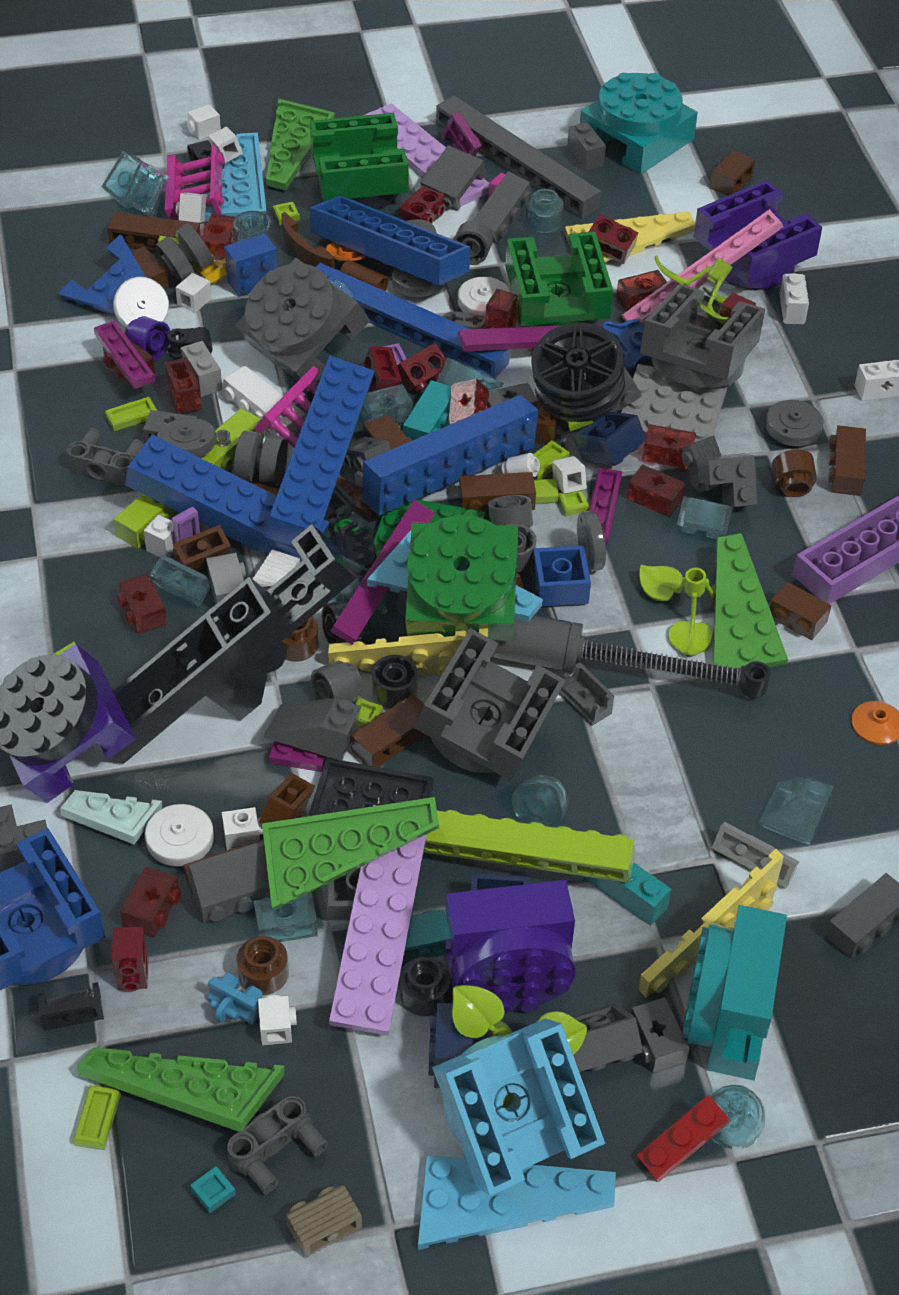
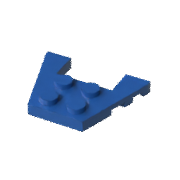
[58,235,145,314]

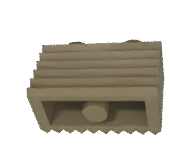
[286,1185,362,1258]

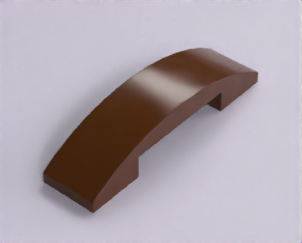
[281,212,335,269]

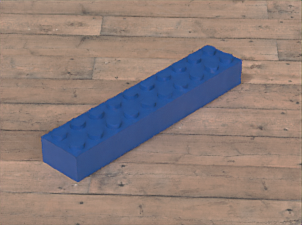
[264,355,374,547]

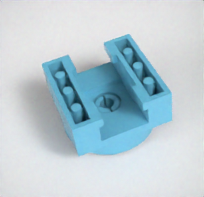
[432,1018,605,1196]

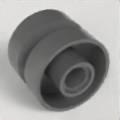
[156,223,214,283]
[234,430,288,488]

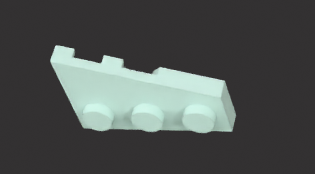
[60,790,162,844]

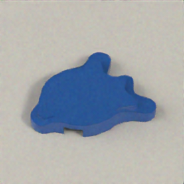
[601,319,652,371]

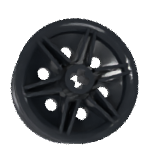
[531,323,625,422]

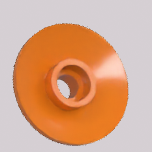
[326,242,367,263]
[851,701,899,745]

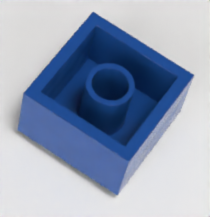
[224,233,278,297]
[532,545,591,606]

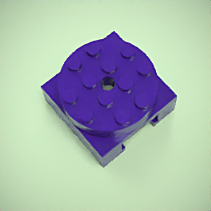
[693,180,823,289]
[444,880,576,1015]

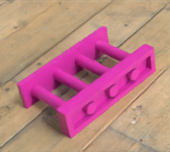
[165,144,225,221]
[254,366,320,449]

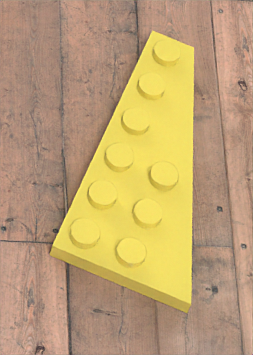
[565,211,695,262]
[328,628,488,676]
[638,849,784,998]

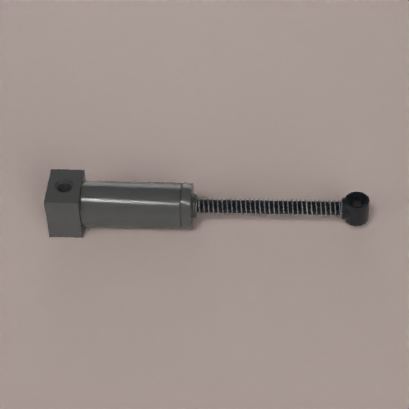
[491,615,771,698]

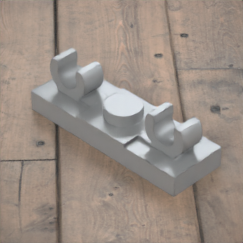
[712,822,799,888]

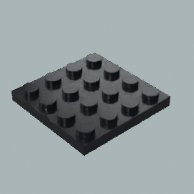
[308,758,434,816]

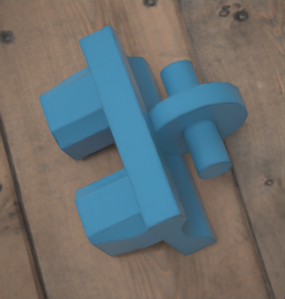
[207,972,262,1025]

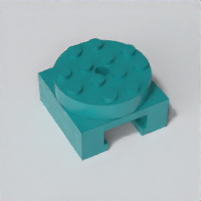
[580,72,698,175]
[682,905,787,1081]

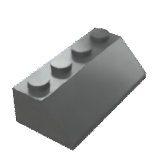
[189,841,271,924]
[573,1004,643,1072]

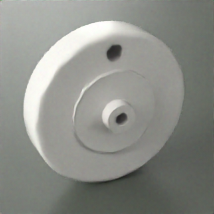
[113,277,169,327]
[457,277,511,319]
[145,804,214,866]

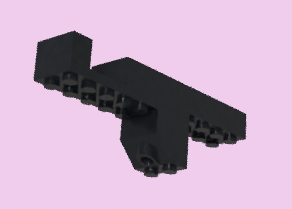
[113,524,357,764]

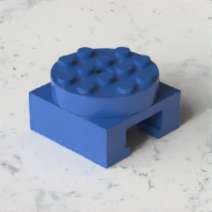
[0,828,106,990]

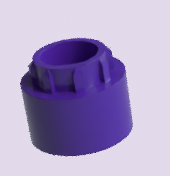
[124,316,170,360]

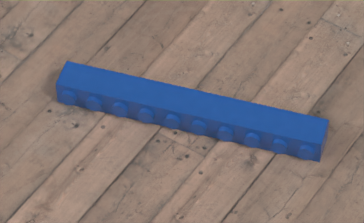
[316,263,510,379]

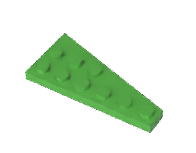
[266,99,335,190]
[713,533,788,669]
[262,797,439,911]
[77,1047,285,1132]

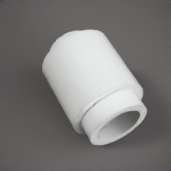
[502,453,540,477]

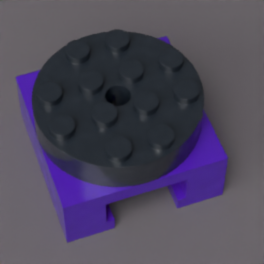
[0,643,136,803]

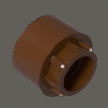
[772,449,817,497]
[281,616,319,662]
[236,936,289,995]

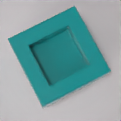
[190,1166,236,1213]

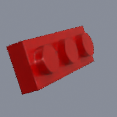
[637,1095,731,1182]

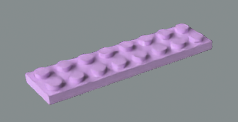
[363,103,489,207]
[329,805,427,1036]

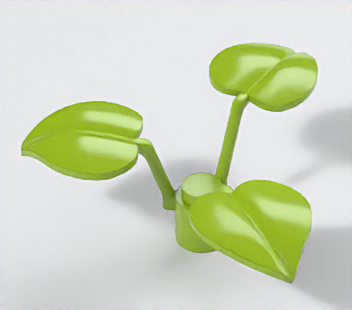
[655,255,733,325]
[640,565,715,656]
[452,985,587,1108]

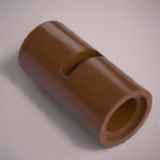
[340,260,389,291]

